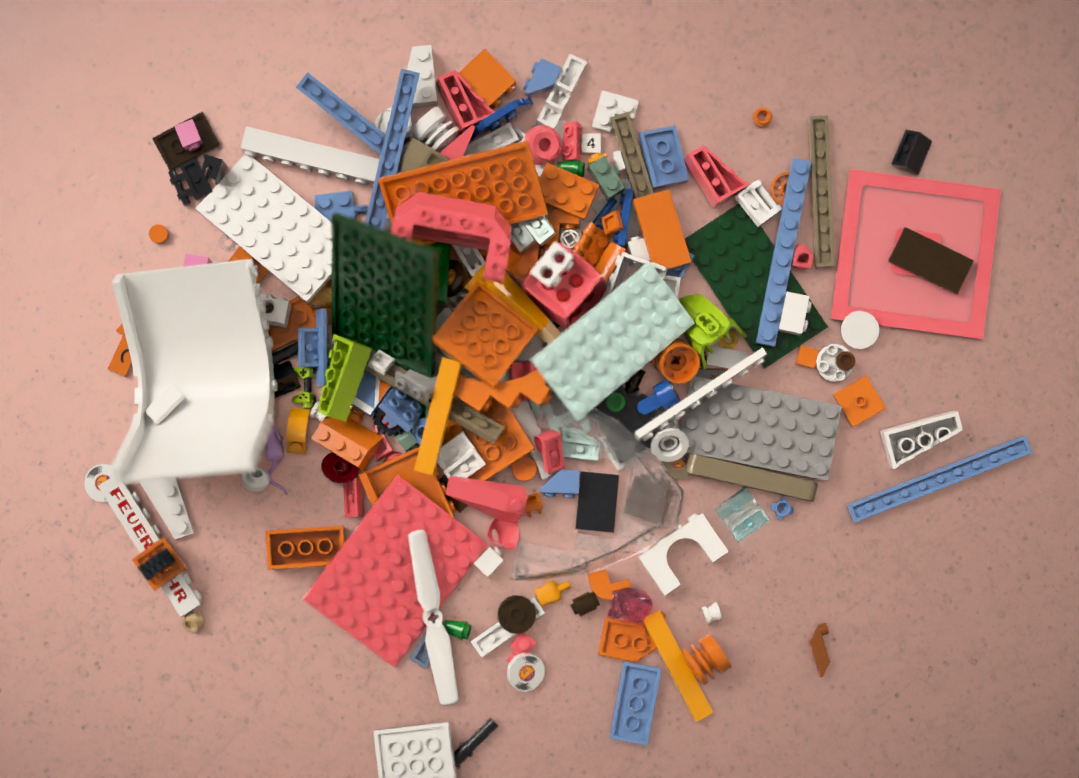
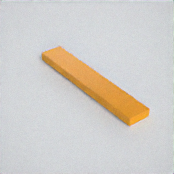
[414,357,462,475]
[641,610,713,722]

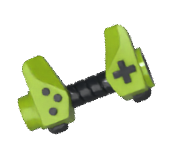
[291,367,316,409]

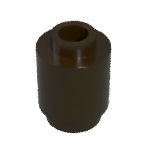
[571,591,600,617]

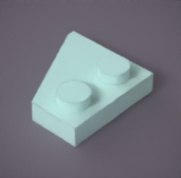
[562,424,600,462]

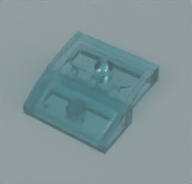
[714,487,769,542]

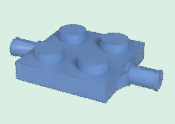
[314,191,368,222]

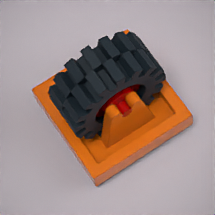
[132,537,187,591]

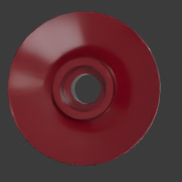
[321,452,360,483]

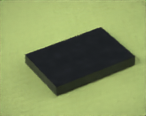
[575,471,619,533]

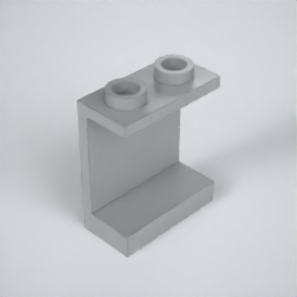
[395,351,445,403]

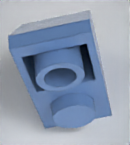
[523,58,562,97]
[540,470,580,498]

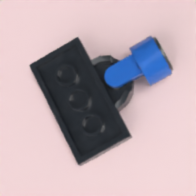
[592,379,681,464]

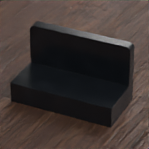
[892,130,932,175]
[274,361,301,398]

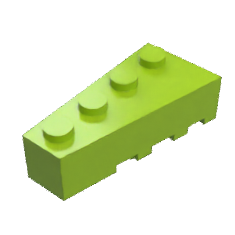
[318,334,372,421]

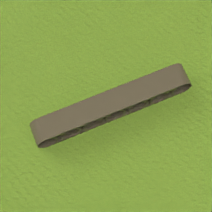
[685,454,818,502]

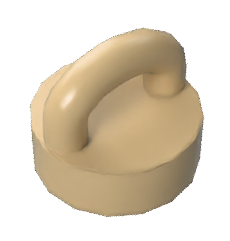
[182,612,203,633]

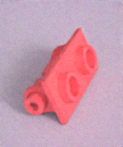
[563,121,583,161]

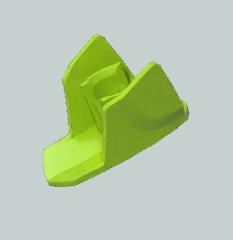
[679,294,747,370]

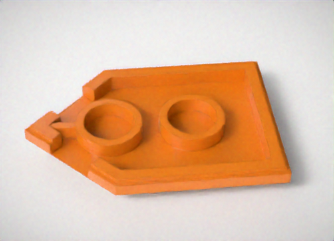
[598,617,657,663]

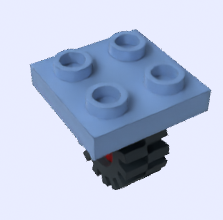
[373,387,424,436]

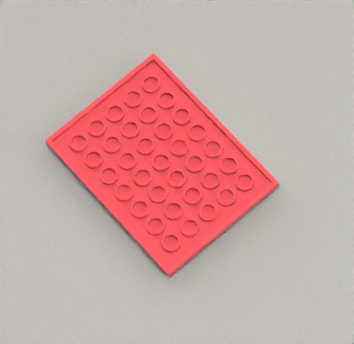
[302,475,488,668]

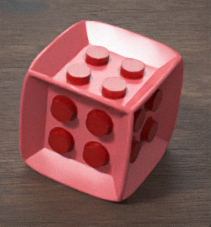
[522,243,607,330]

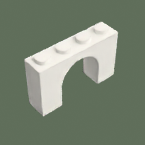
[638,513,729,596]

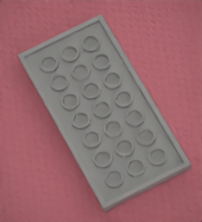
[680,376,842,481]

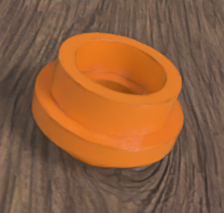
[753,107,772,127]

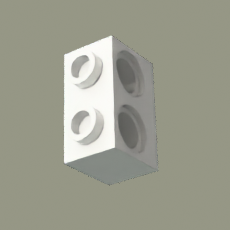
[530,242,574,289]

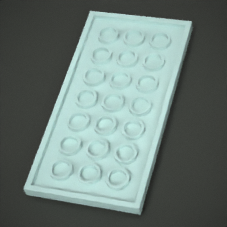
[530,262,695,421]

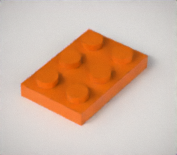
[539,163,599,220]

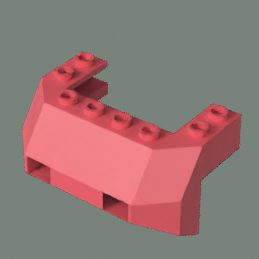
[391,192,512,284]

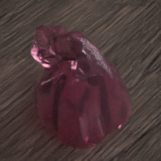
[607,588,653,623]

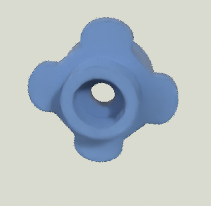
[771,497,794,520]

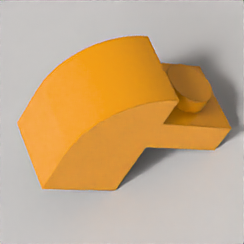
[286,408,310,454]

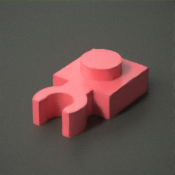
[372,425,394,461]

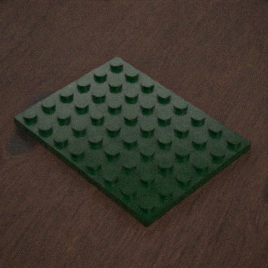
[331,212,438,378]

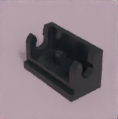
[201,154,227,185]

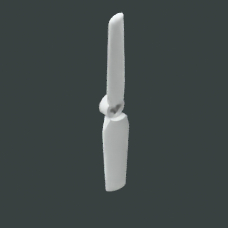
[408,530,459,705]

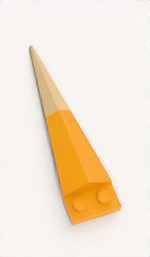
[464,262,562,344]

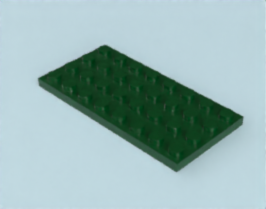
[685,204,828,369]

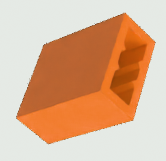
[459,48,516,109]

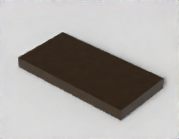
[888,227,974,295]

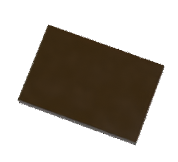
[152,112,221,171]

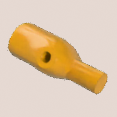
[534,580,571,607]

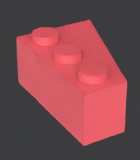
[436,70,495,134]
[684,145,750,208]

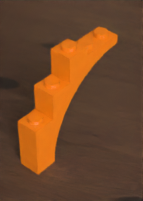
[481,208,581,267]
[454,370,553,414]

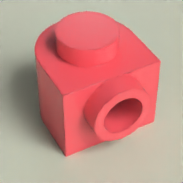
[791,244,813,269]

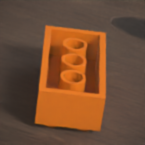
[265,525,346,570]

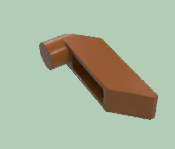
[809,623,830,677]

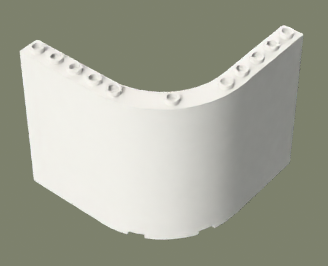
[111,259,277,484]

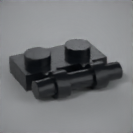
[168,158,213,206]

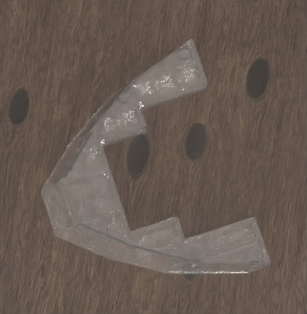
[510,389,684,582]

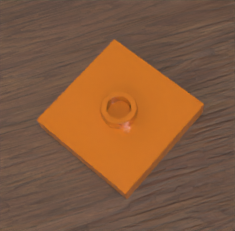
[833,375,886,428]

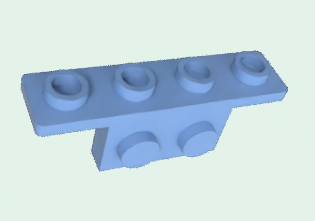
[298,308,329,386]

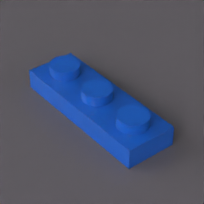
[614,189,633,248]

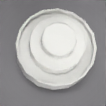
[241,467,270,492]

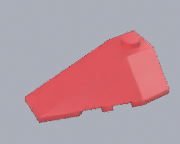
[446,476,528,523]

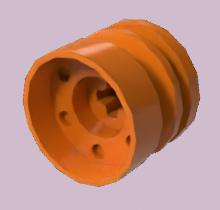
[652,338,700,384]
[682,633,732,685]

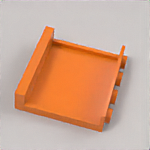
[358,446,456,518]

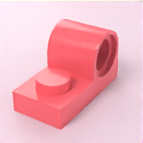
[534,429,565,474]

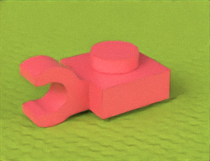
[506,632,537,663]

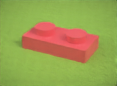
[343,478,363,518]

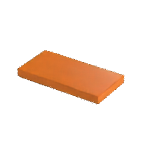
[632,189,691,271]

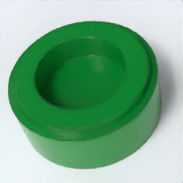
[606,392,626,412]

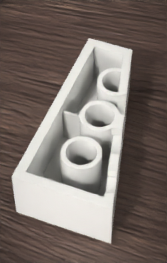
[880,410,963,469]

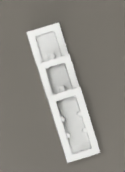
[536,54,587,129]

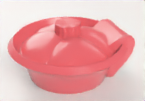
[524,125,563,165]

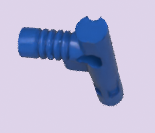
[592,198,618,231]

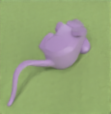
[265,425,288,495]

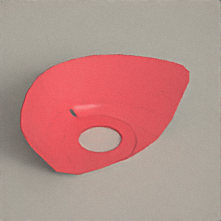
[487,519,519,550]

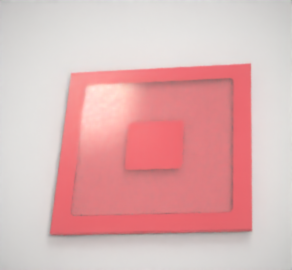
[831,169,1001,339]

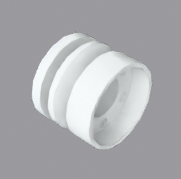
[409,106,460,153]

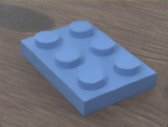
[638,125,689,189]

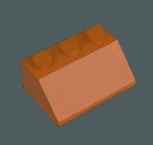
[311,416,384,471]

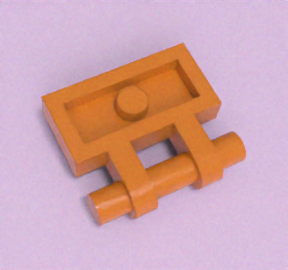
[573,222,611,268]

